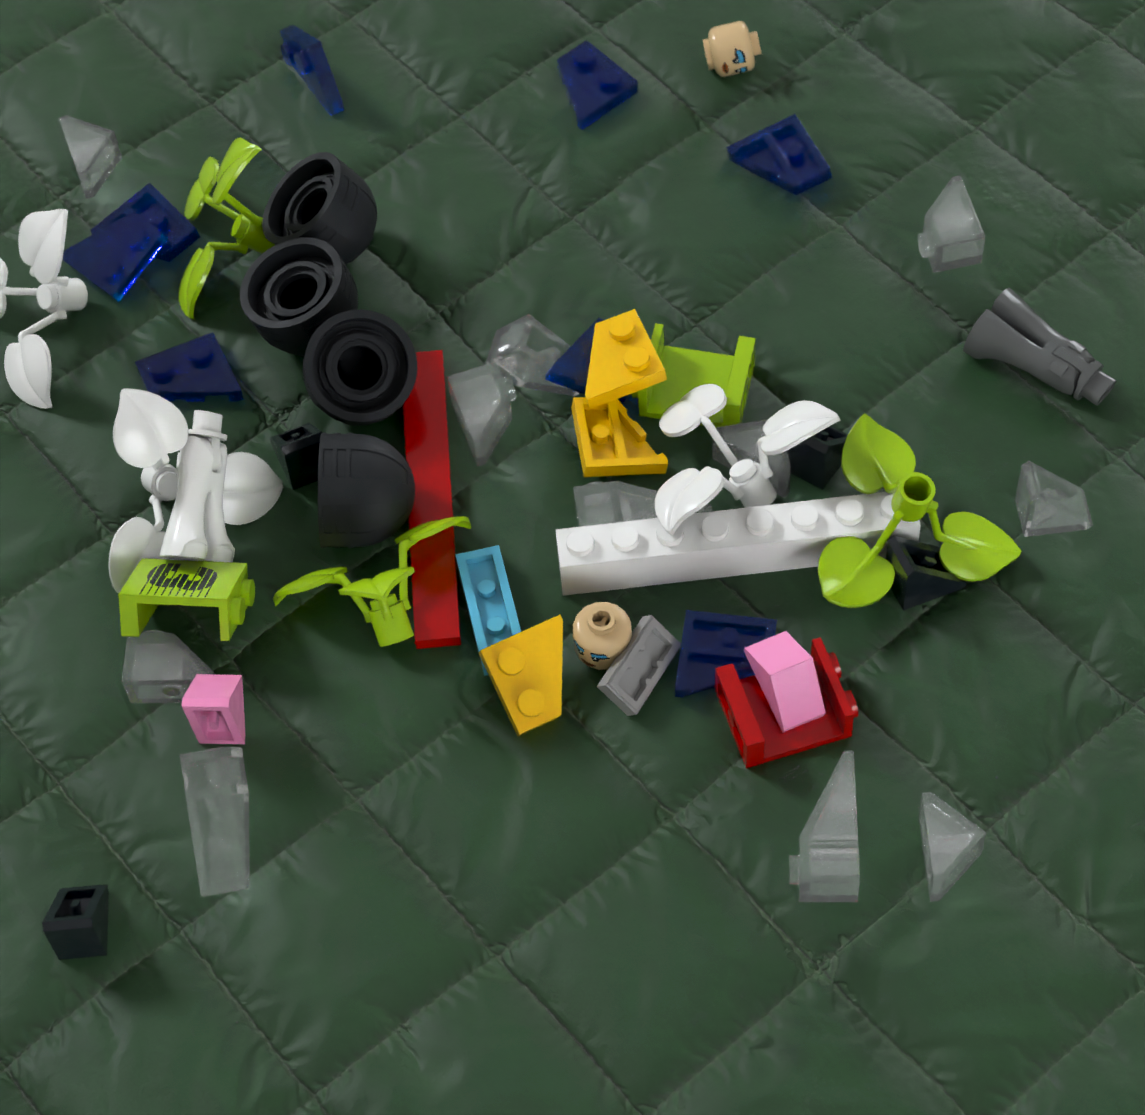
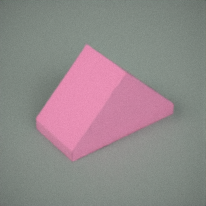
[743,631,826,732]
[181,674,246,744]

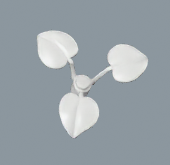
[0,209,88,409]
[655,384,841,535]
[108,388,283,593]

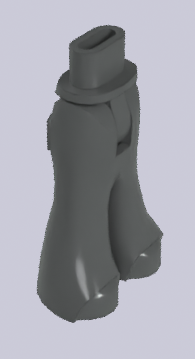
[963,288,1117,406]

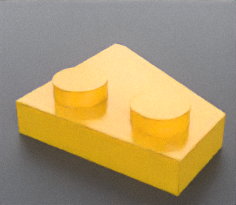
[585,309,667,409]
[571,397,668,477]
[479,615,563,736]

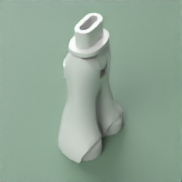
[159,410,235,562]

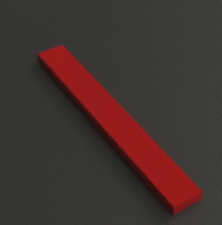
[403,350,461,649]

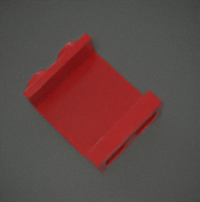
[715,637,858,768]

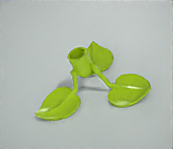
[179,137,274,320]
[818,414,1021,608]
[273,516,471,647]

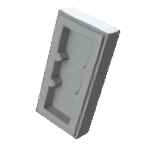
[597,615,682,716]

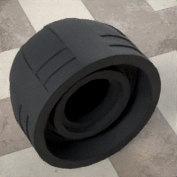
[262,152,377,265]
[240,237,358,357]
[303,309,417,426]
[318,433,415,548]

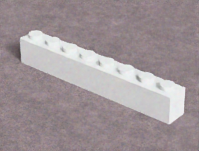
[555,492,921,596]

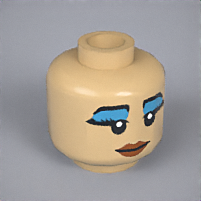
[703,21,762,77]
[573,602,632,670]

